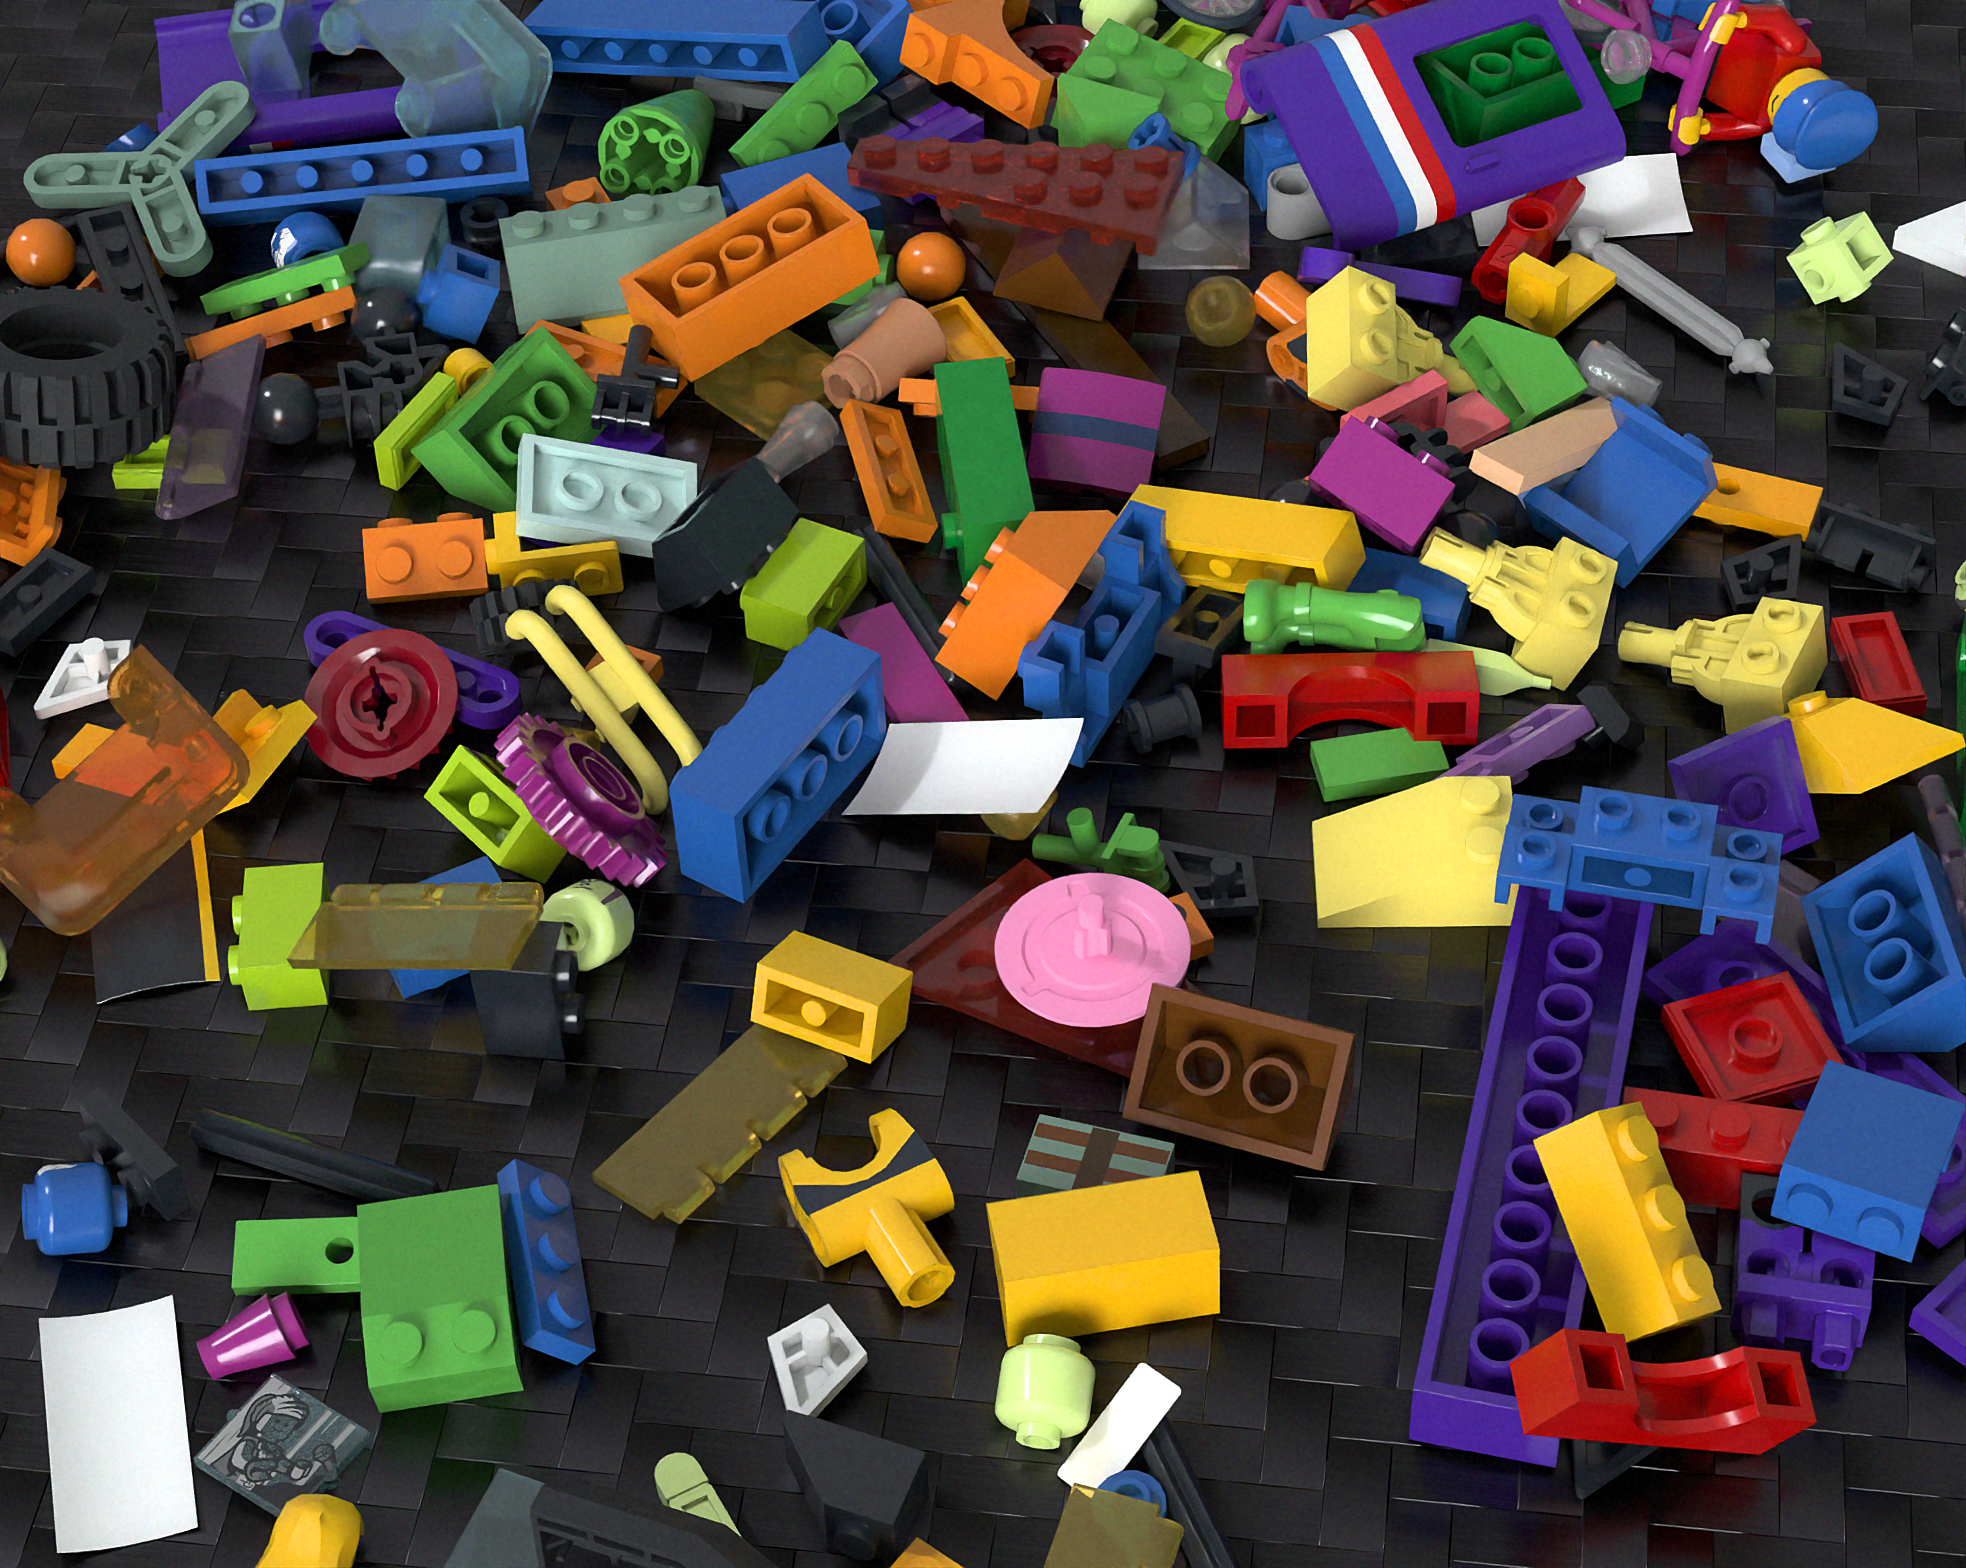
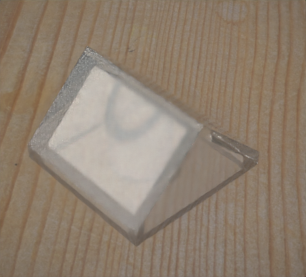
[1138,152,1250,269]

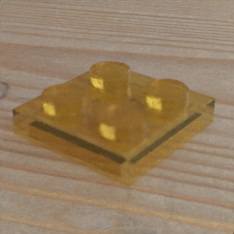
[694,328,834,446]

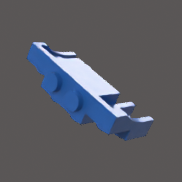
[1017,500,1186,768]
[1494,786,1783,945]

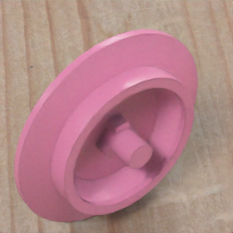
[995,873,1191,1027]

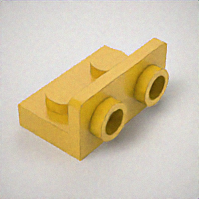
[168,689,317,818]

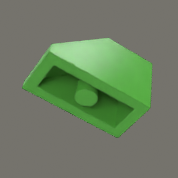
[1449,315,1589,434]

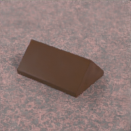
[993,167,1141,322]
[1122,982,1356,1171]

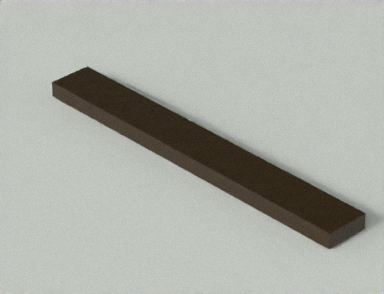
[940,183,1210,472]

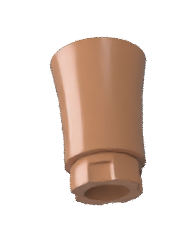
[821,298,947,409]

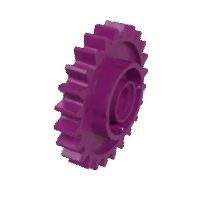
[494,712,669,888]

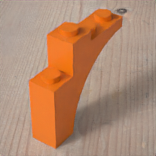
[899,0,1055,129]

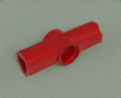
[1471,177,1586,305]

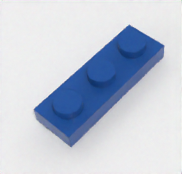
[497,1159,596,1365]

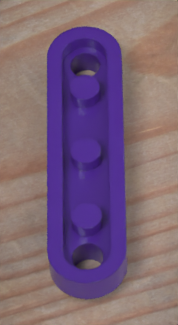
[304,611,523,729]

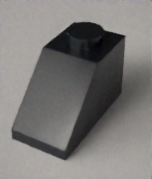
[782,1409,929,1564]

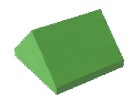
[1057,73,1162,202]

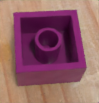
[1309,415,1455,557]

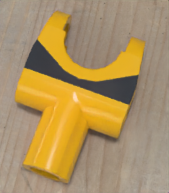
[778,1108,955,1308]

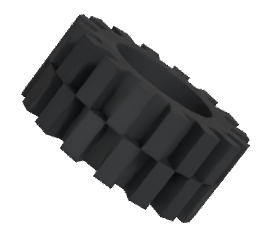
[469,579,585,657]

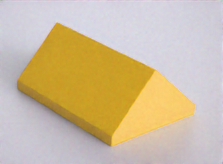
[986,1170,1220,1347]

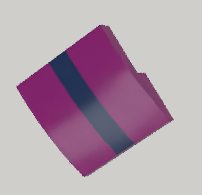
[1025,367,1167,500]

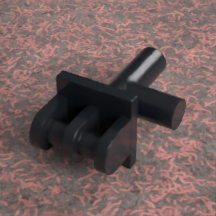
[591,325,680,436]

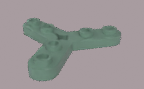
[23,81,256,277]

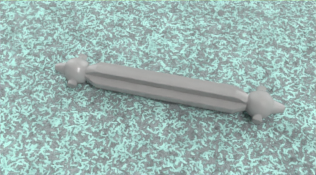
[1565,226,1774,374]

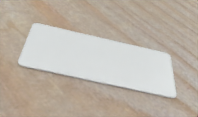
[1058,1363,1181,1502]

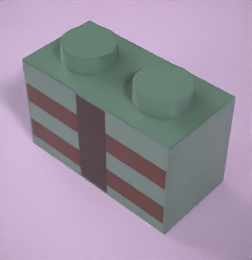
[1016,1114,1175,1198]

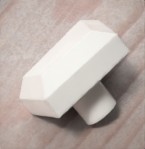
[34,638,133,719]
[768,1304,868,1418]

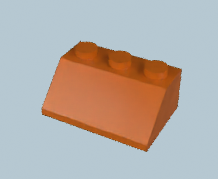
[935,510,1118,701]

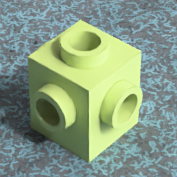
[1786,211,1894,305]

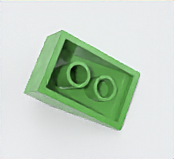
[357,1184,524,1413]

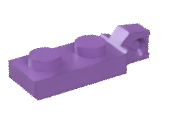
[1432,704,1596,786]

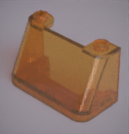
[0,644,250,936]

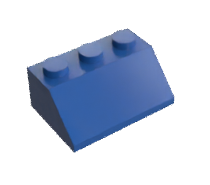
[1800,832,1966,1052]

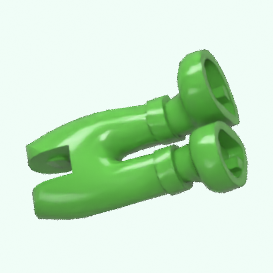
[1243,579,1426,654]

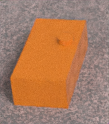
[618,172,881,383]

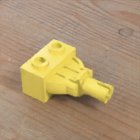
[1306,266,1479,412]
[1419,526,1618,691]
[1618,597,1828,735]

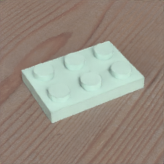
[515,433,697,558]

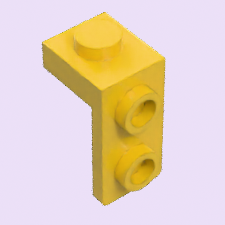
[1505,252,1616,338]
[484,511,624,596]

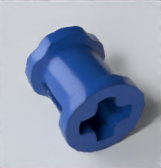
[1127,113,1201,186]

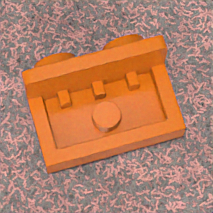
[0,456,67,567]
[362,512,490,605]

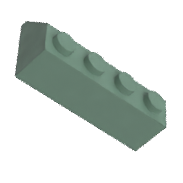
[499,185,727,334]

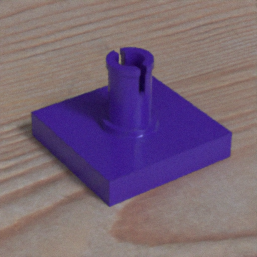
[1667,715,1820,856]

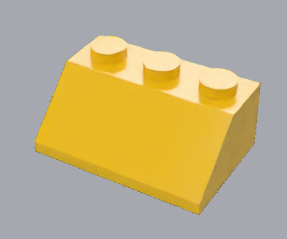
[1533,1101,1722,1344]

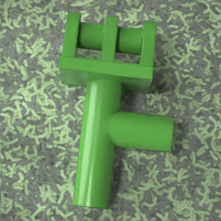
[1032,808,1171,894]

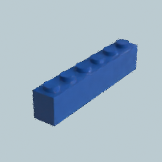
[520,0,830,82]
[194,127,533,228]

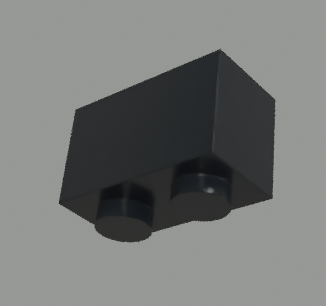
[469,916,586,1060]

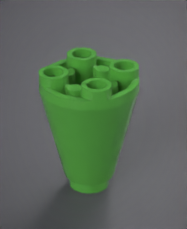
[598,89,715,198]

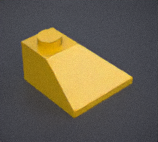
[1781,691,1966,794]

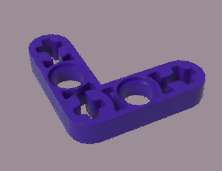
[1296,247,1463,307]

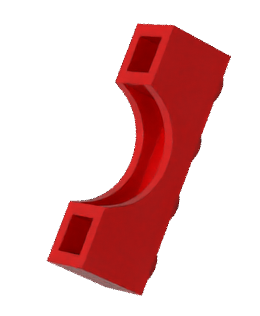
[1221,651,1480,749]
[1509,1328,1817,1455]

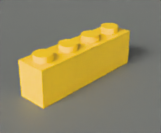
[1117,484,1366,594]

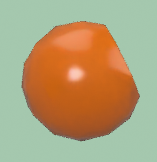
[6,219,76,287]
[896,232,966,302]

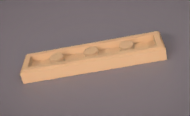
[1469,396,1617,495]

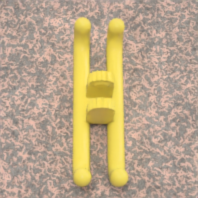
[505,585,703,815]

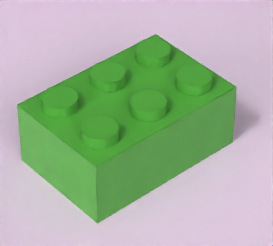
[1050,18,1242,195]

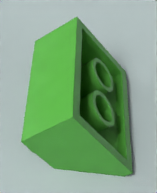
[410,326,607,513]

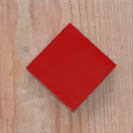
[1661,970,1845,1107]

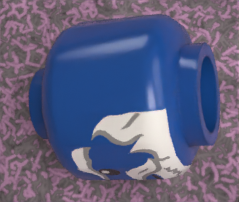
[271,212,345,292]
[22,1162,127,1256]

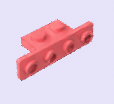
[1303,369,1510,480]

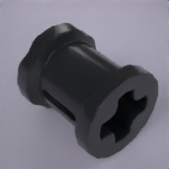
[1123,682,1202,754]

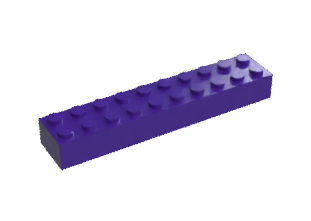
[1409,875,1656,1468]

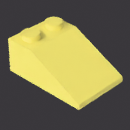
[1312,776,1519,928]

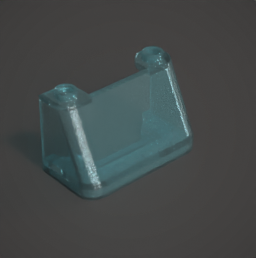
[317,0,553,142]

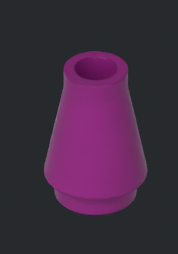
[197,1291,311,1381]

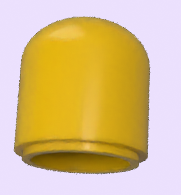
[443,348,492,397]

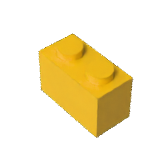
[750,930,913,1064]

